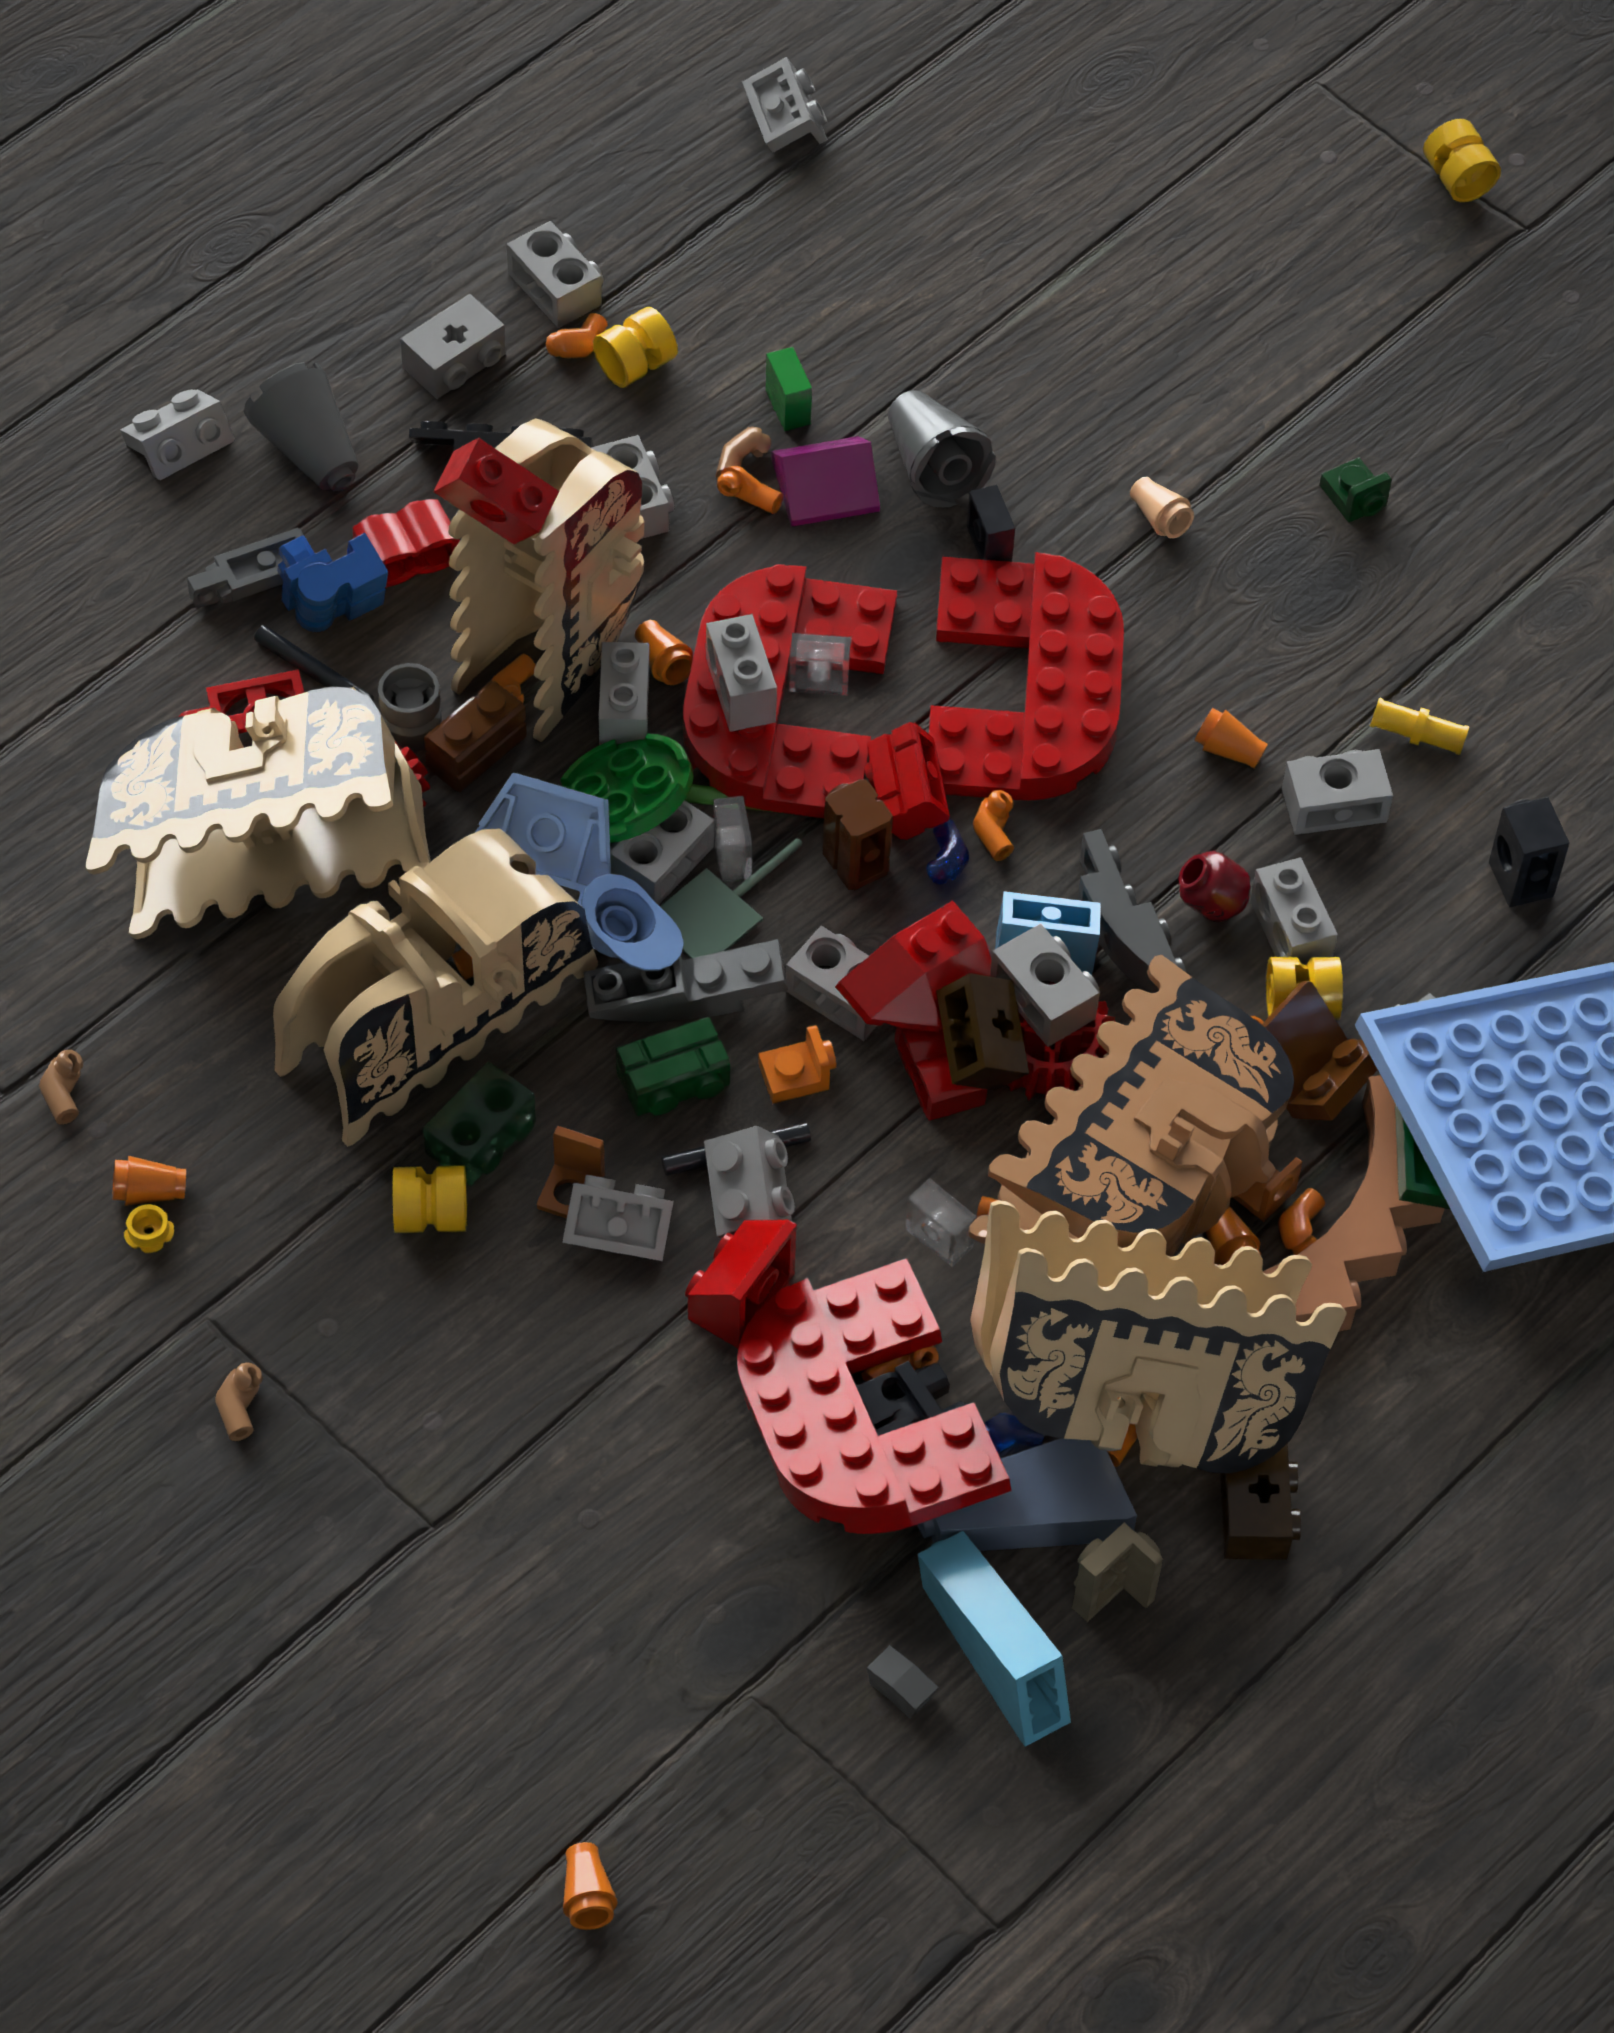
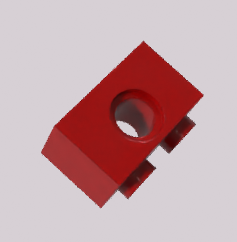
[433,438,559,545]

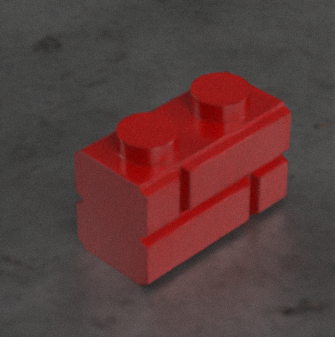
[864,722,950,840]

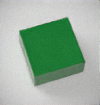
[765,347,812,431]

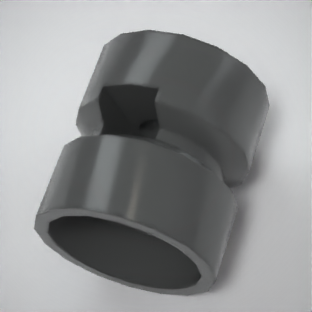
[378,663,442,752]

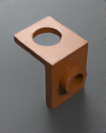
[537,1126,605,1218]
[1233,1157,1303,1222]

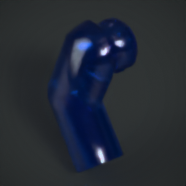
[926,820,969,885]
[984,1413,1045,1454]

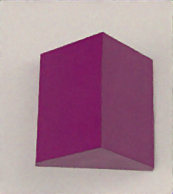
[771,436,880,527]

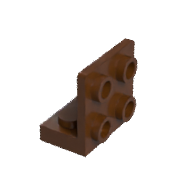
[1262,981,1378,1121]

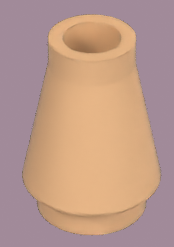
[1130,477,1194,538]

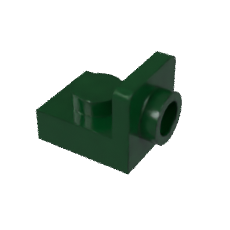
[1319,457,1392,523]

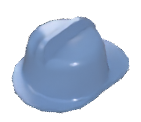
[581,874,684,971]

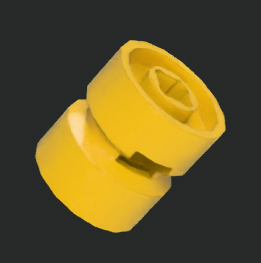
[1423,119,1501,202]
[593,307,678,388]
[1266,957,1343,1020]
[393,1166,467,1233]

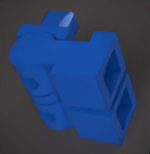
[277,533,388,632]

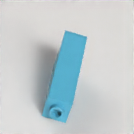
[918,1531,1071,1747]

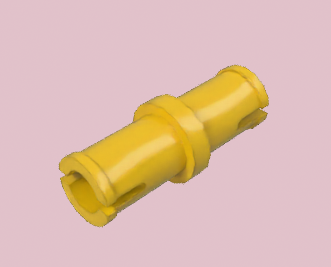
[1370,698,1469,755]

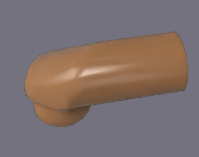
[716,427,771,479]

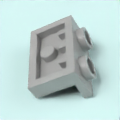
[742,57,827,152]
[562,1175,674,1261]

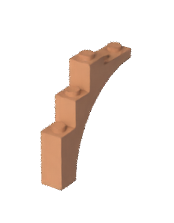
[1262,1075,1444,1331]

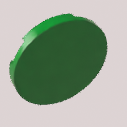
[560,733,693,843]

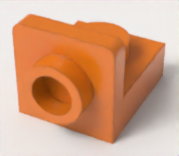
[758,1025,836,1104]

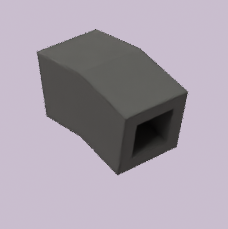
[867,1645,938,1719]

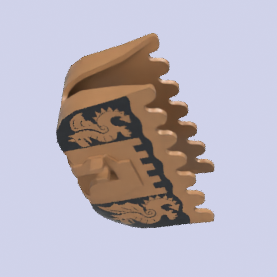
[968,955,1294,1257]

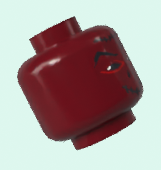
[1179,851,1251,922]

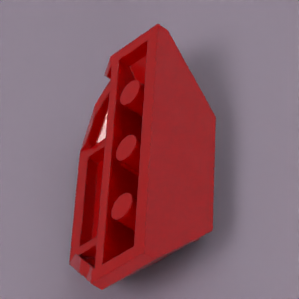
[835,901,992,1032]

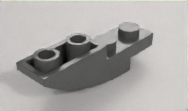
[1077,829,1186,993]
[584,939,788,1022]

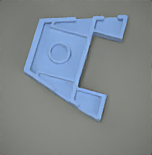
[476,773,611,949]

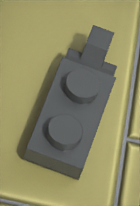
[187,528,303,608]

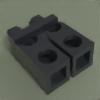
[856,1361,966,1436]

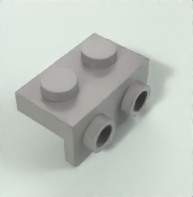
[120,389,234,480]
[704,1126,795,1238]

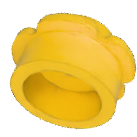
[124,1204,174,1253]

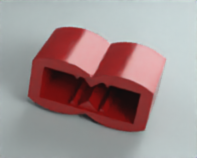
[352,499,460,588]
[895,1027,988,1121]

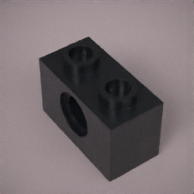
[1489,797,1570,908]

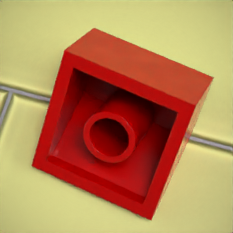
[685,1219,797,1348]

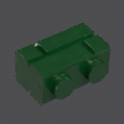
[616,1017,730,1116]

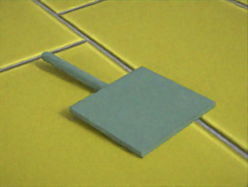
[660,839,802,959]

